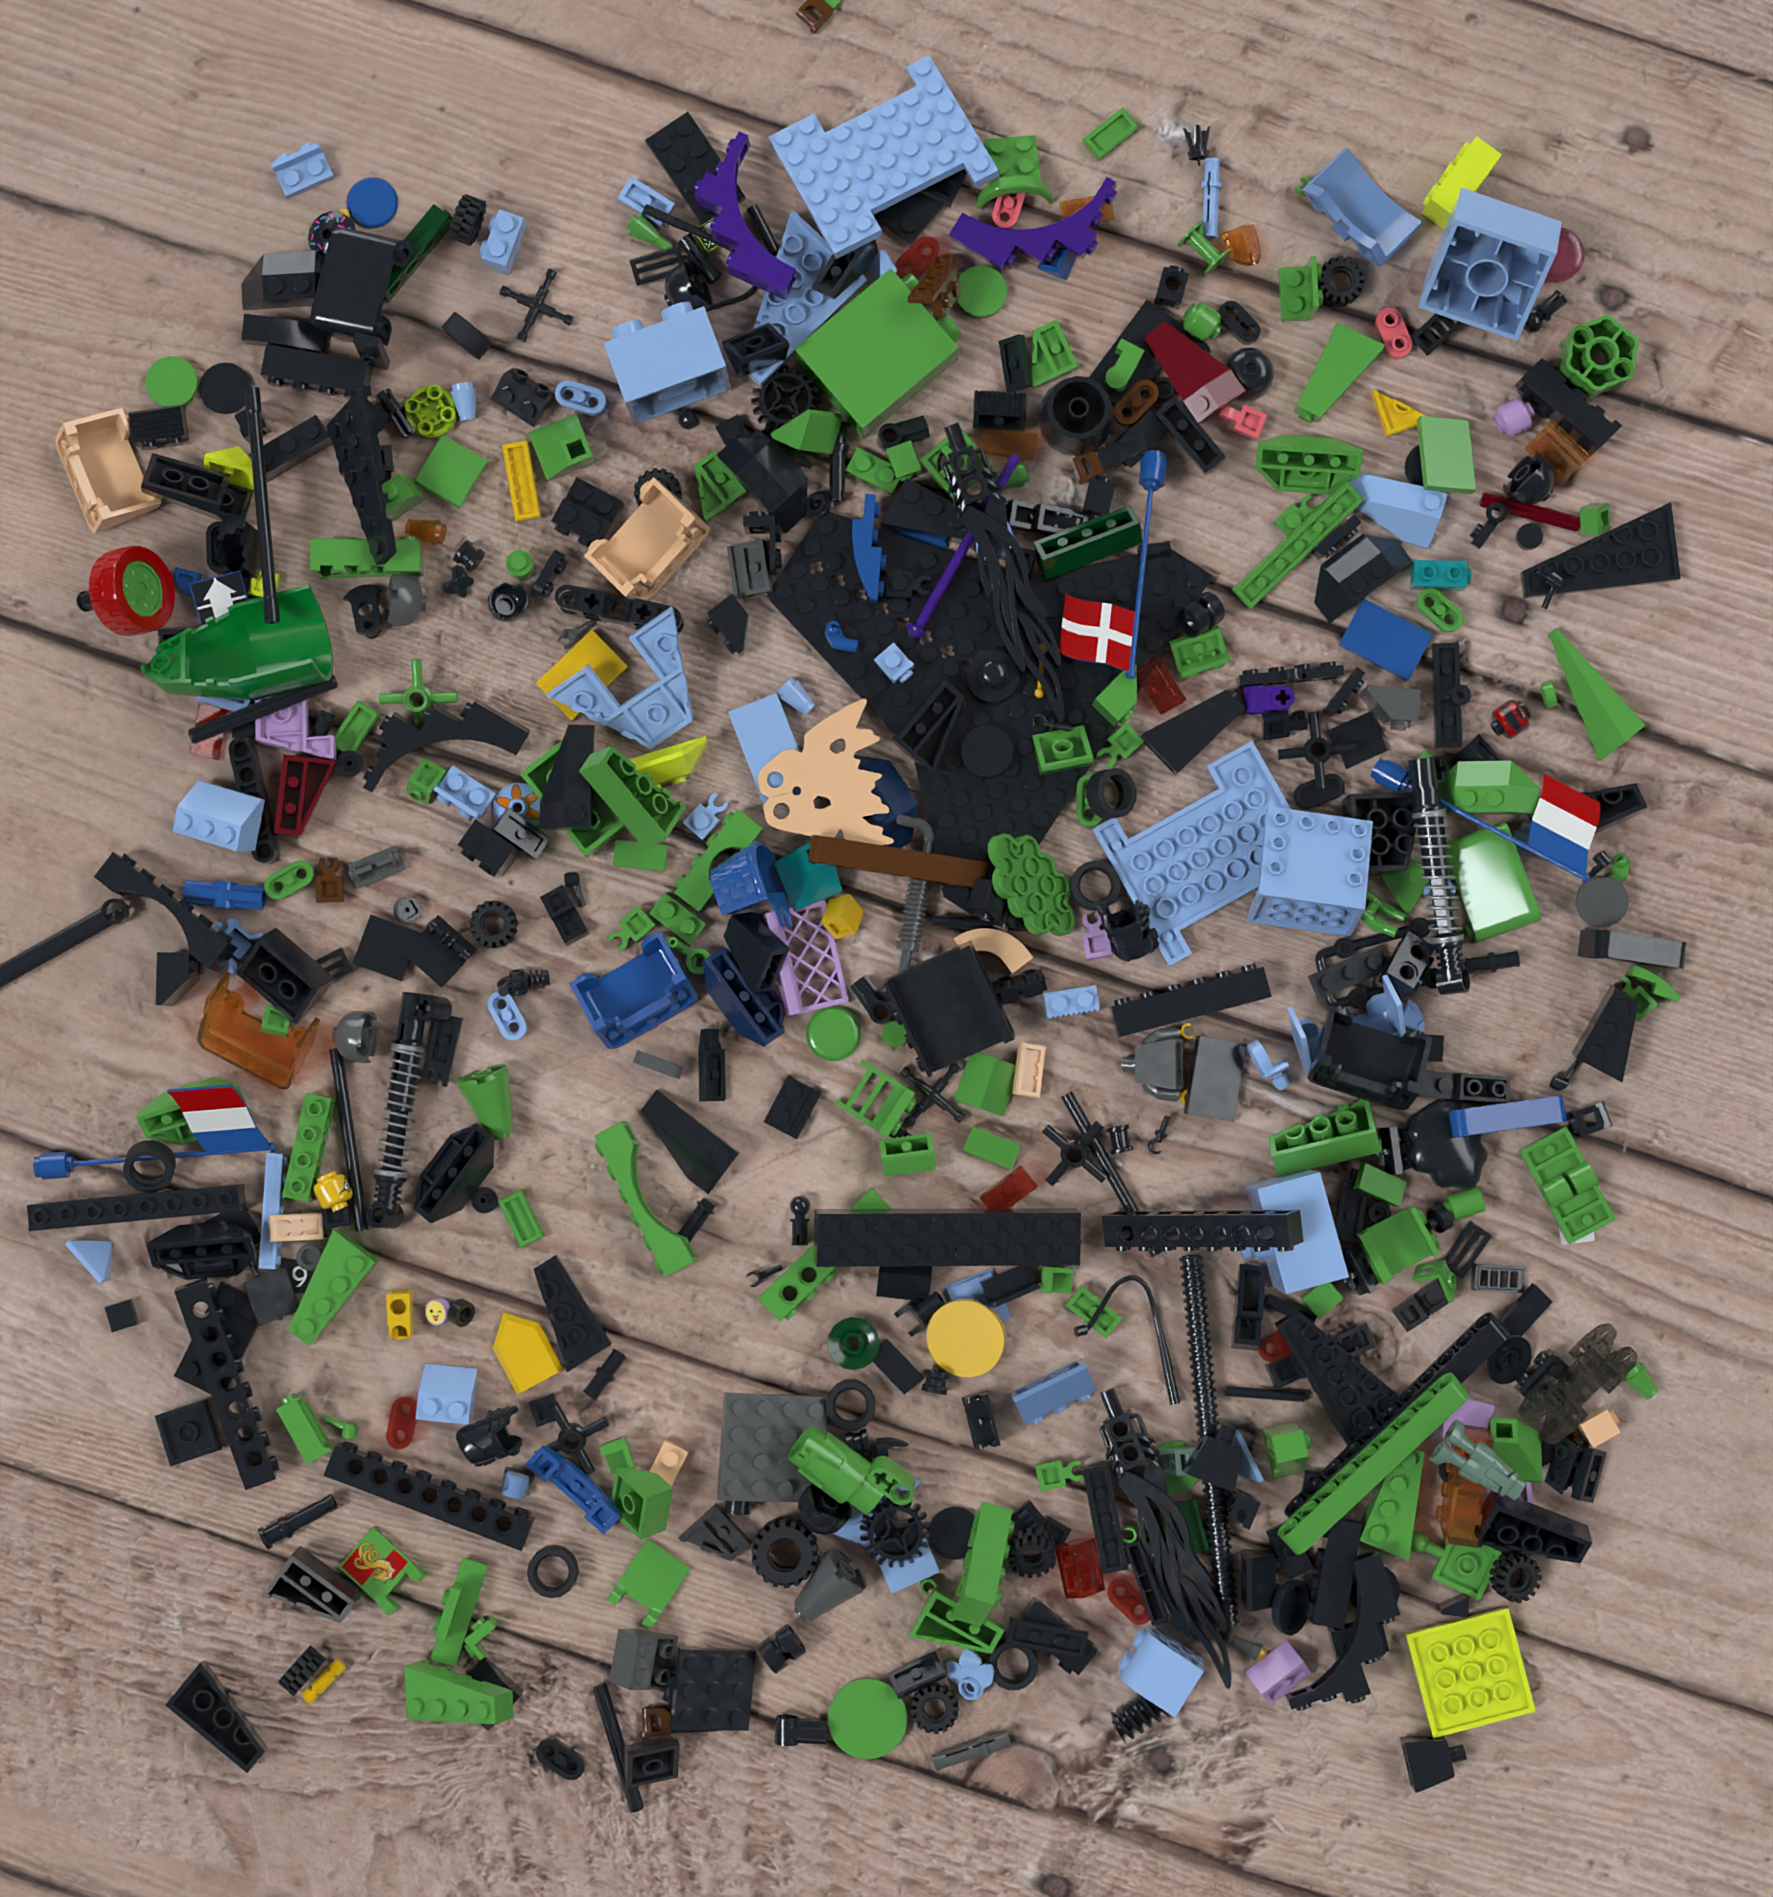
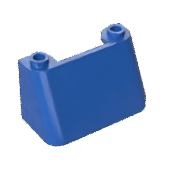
[569,931,698,1049]

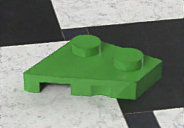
[1031,319,1079,389]
[694,450,747,522]

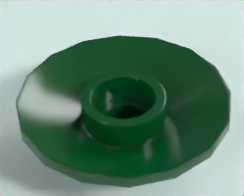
[827,1317,880,1370]

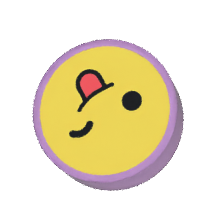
[425,1298,451,1326]

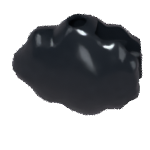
[1405,1099,1488,1190]

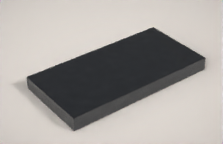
[1089,299,1187,414]

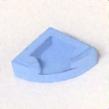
[1403,999,1425,1032]

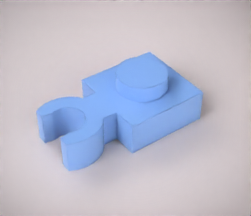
[683,793,729,840]

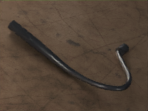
[642,204,757,312]
[1074,1275,1180,1405]

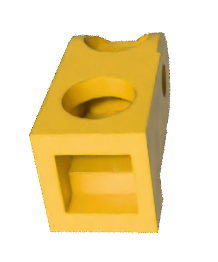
[386,1289,414,1340]

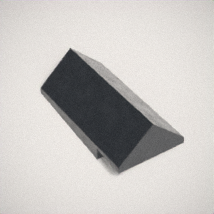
[141,453,254,526]

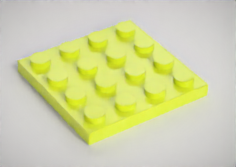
[1405,1606,1536,1738]

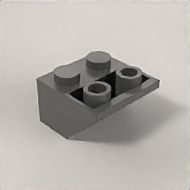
[609,1629,678,1690]

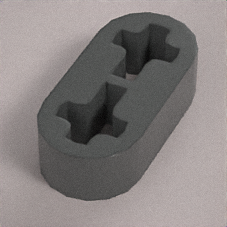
[633,1050,684,1079]

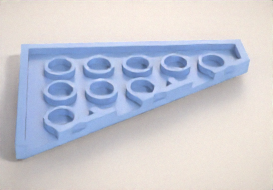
[748,211,867,386]

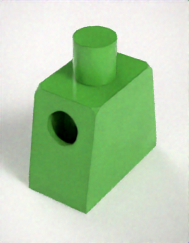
[382,473,426,521]

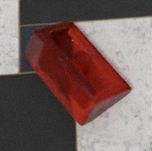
[1137,657,1187,715]
[189,703,229,761]

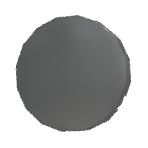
[1575,875,1629,928]

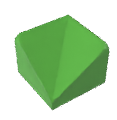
[1580,503,1611,535]

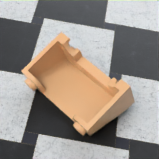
[55,408,162,533]
[584,477,710,601]

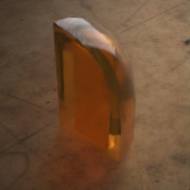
[1221,224,1261,266]

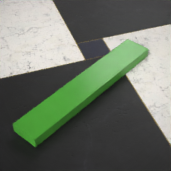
[1232,480,1364,609]

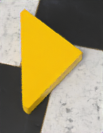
[1370,390,1430,438]

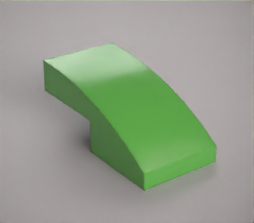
[1626,965,1680,1002]

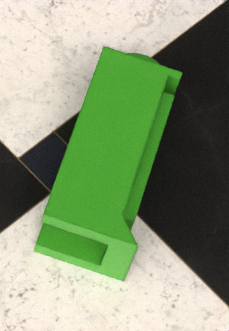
[276,1393,335,1465]

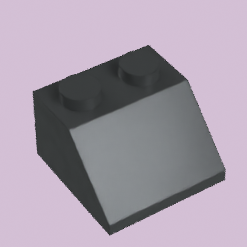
[1359,685,1421,731]

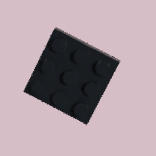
[670,1647,756,1731]

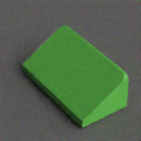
[963,1126,1021,1170]

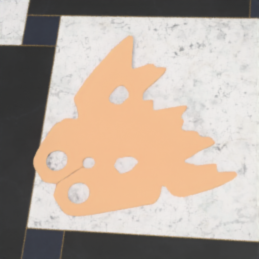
[758,699,894,845]

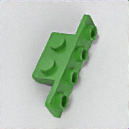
[431,1558,488,1667]

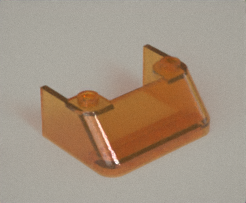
[197,971,320,1090]

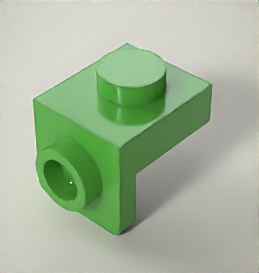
[464,1615,498,1660]

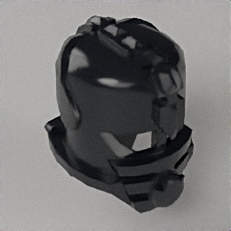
[1094,900,1159,962]
[456,1405,523,1467]

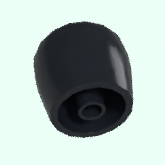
[1037,376,1114,456]

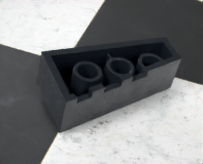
[1469,1491,1593,1563]

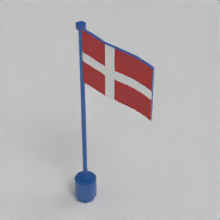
[1059,450,1167,679]

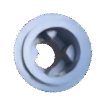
[450,382,476,421]
[776,677,815,715]

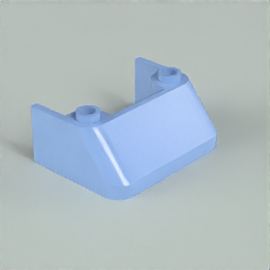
[1287,975,1406,1084]

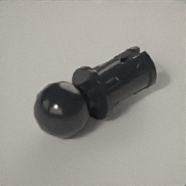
[1523,290,1567,333]
[790,1195,810,1246]

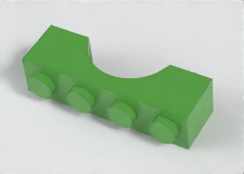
[674,810,764,913]

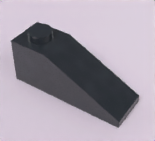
[812,240,879,300]

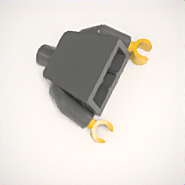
[1121,1023,1194,1104]

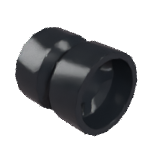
[1175,592,1225,638]
[757,1624,807,1674]

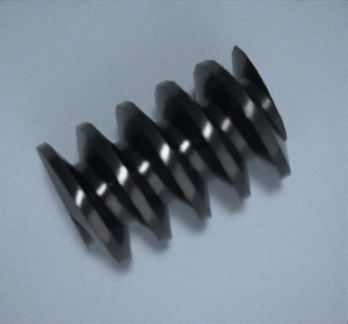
[1111,1695,1170,1744]

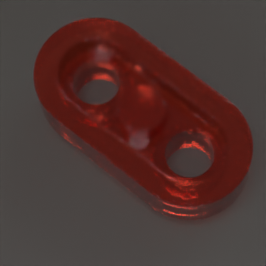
[895,236,940,279]
[1257,1330,1292,1362]
[386,1396,417,1449]
[1107,1578,1150,1625]

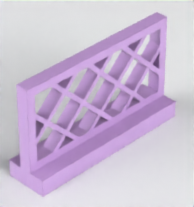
[762,900,849,1017]

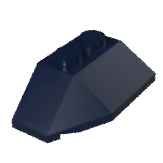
[854,755,919,848]
[702,947,785,1047]

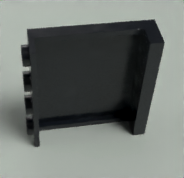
[882,940,1015,1078]

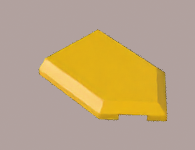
[493,1312,564,1395]

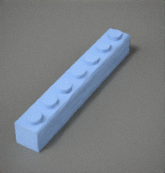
[258,1153,288,1269]

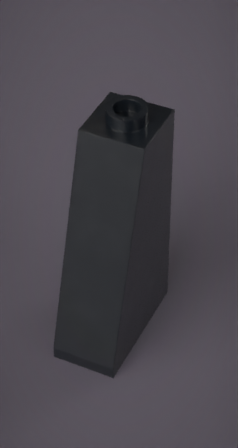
[1141,690,1245,776]

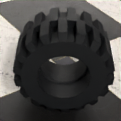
[751,1517,818,1588]

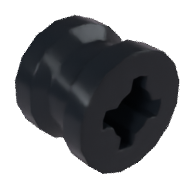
[453,540,485,573]
[921,1369,951,1395]
[845,1428,872,1456]

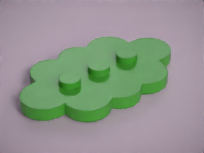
[988,833,1075,936]

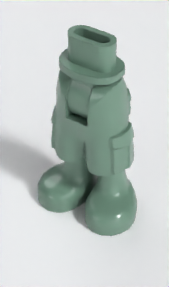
[1429,1419,1526,1501]

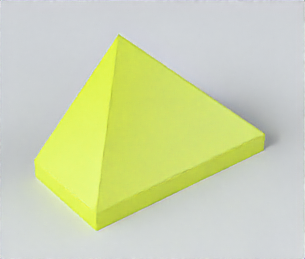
[204,446,254,490]

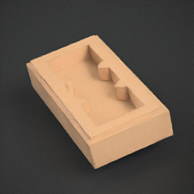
[1012,1042,1046,1098]
[269,1213,324,1242]

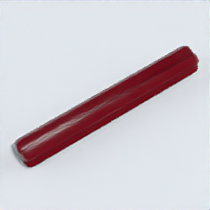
[1479,492,1580,532]

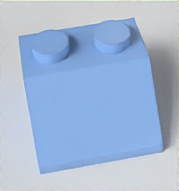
[416,1363,478,1424]

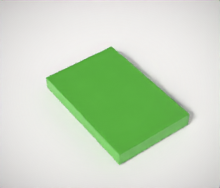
[1417,416,1476,494]

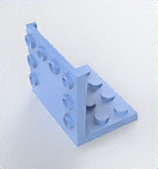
[1247,806,1373,937]

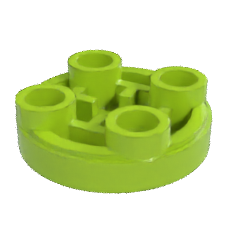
[404,385,458,439]

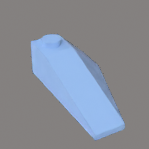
[1349,473,1447,549]

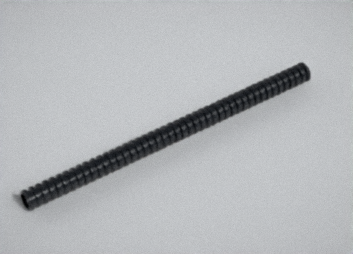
[1179,1254,1240,1627]

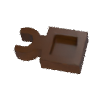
[316,857,344,903]

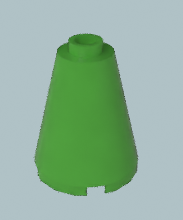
[457,1064,513,1140]

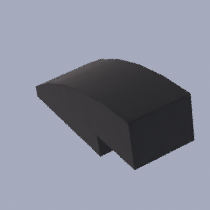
[242,314,327,353]
[1231,1264,1266,1351]

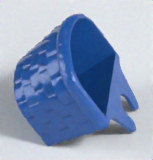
[710,841,792,927]

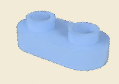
[555,380,607,416]
[487,991,527,1040]

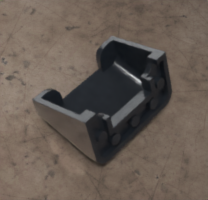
[310,228,414,346]
[1307,1005,1433,1110]

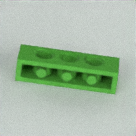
[282,1093,336,1202]

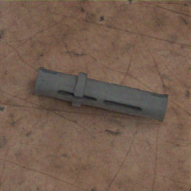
[931,1730,1012,1771]

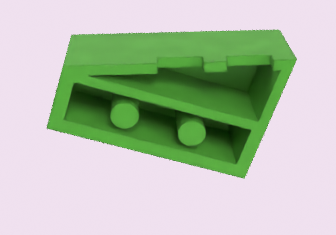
[1261,1421,1311,1480]
[909,1587,1004,1654]

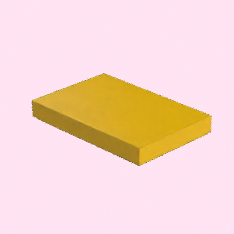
[536,629,629,721]

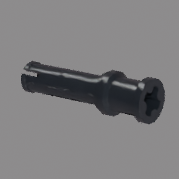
[829,421,850,502]
[258,1493,338,1550]

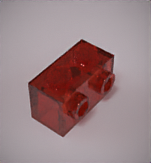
[1055,1538,1106,1599]

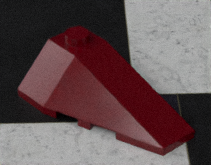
[1144,322,1246,423]

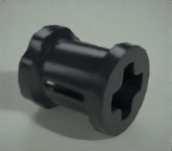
[1106,1124,1134,1154]

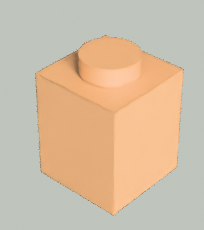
[1574,1407,1621,1448]

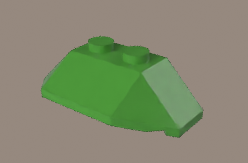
[1255,434,1363,495]
[1438,761,1540,815]
[136,1077,247,1145]

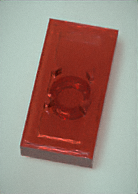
[980,1165,1038,1209]

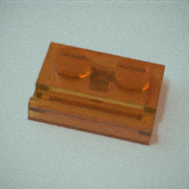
[1524,420,1590,484]

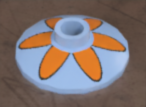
[493,783,541,827]

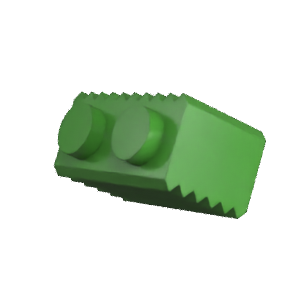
[879,1132,936,1177]

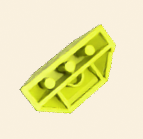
[629,736,708,789]

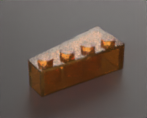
[1436,1424,1494,1548]

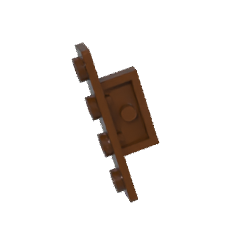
[907,253,963,318]

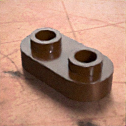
[1114,380,1159,426]

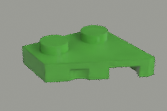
[1379,858,1429,916]

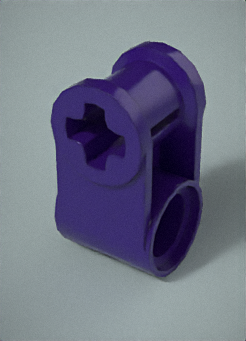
[1244,686,1295,715]

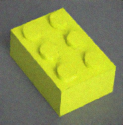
[1422,136,1502,229]

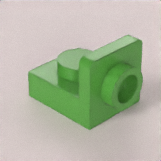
[406,757,447,805]

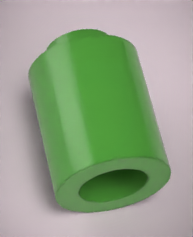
[506,550,536,581]
[1443,1186,1485,1221]

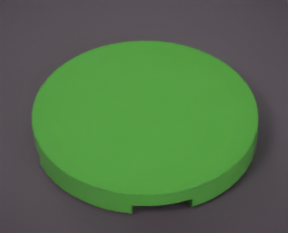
[828,1677,907,1759]

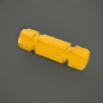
[301,1658,346,1704]

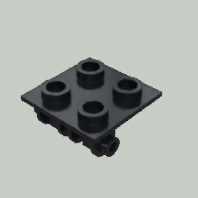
[403,915,477,988]

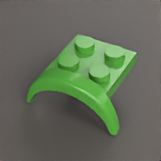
[976,135,1053,209]

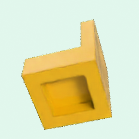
[821,894,864,939]

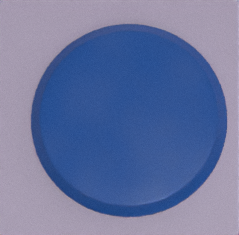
[346,177,398,229]

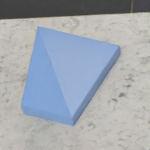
[65,1239,112,1284]
[1231,1430,1264,1483]

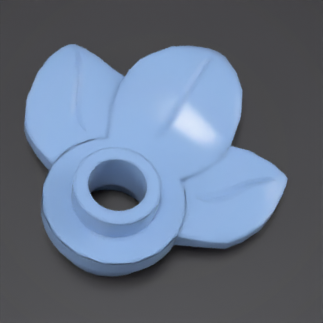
[946,1649,994,1700]

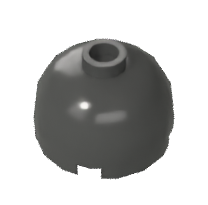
[385,573,427,626]
[332,1011,379,1063]

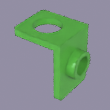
[1412,1260,1456,1303]

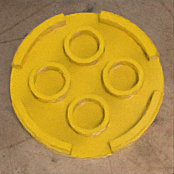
[927,1298,1006,1377]

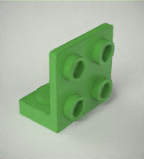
[1278,256,1323,322]

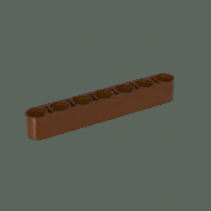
[808,835,990,888]

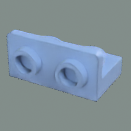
[271,143,335,199]
[433,765,497,821]

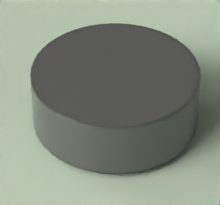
[296,1244,323,1271]

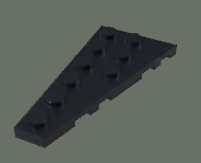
[326,386,397,565]
[1520,502,1681,599]
[1274,1309,1399,1447]

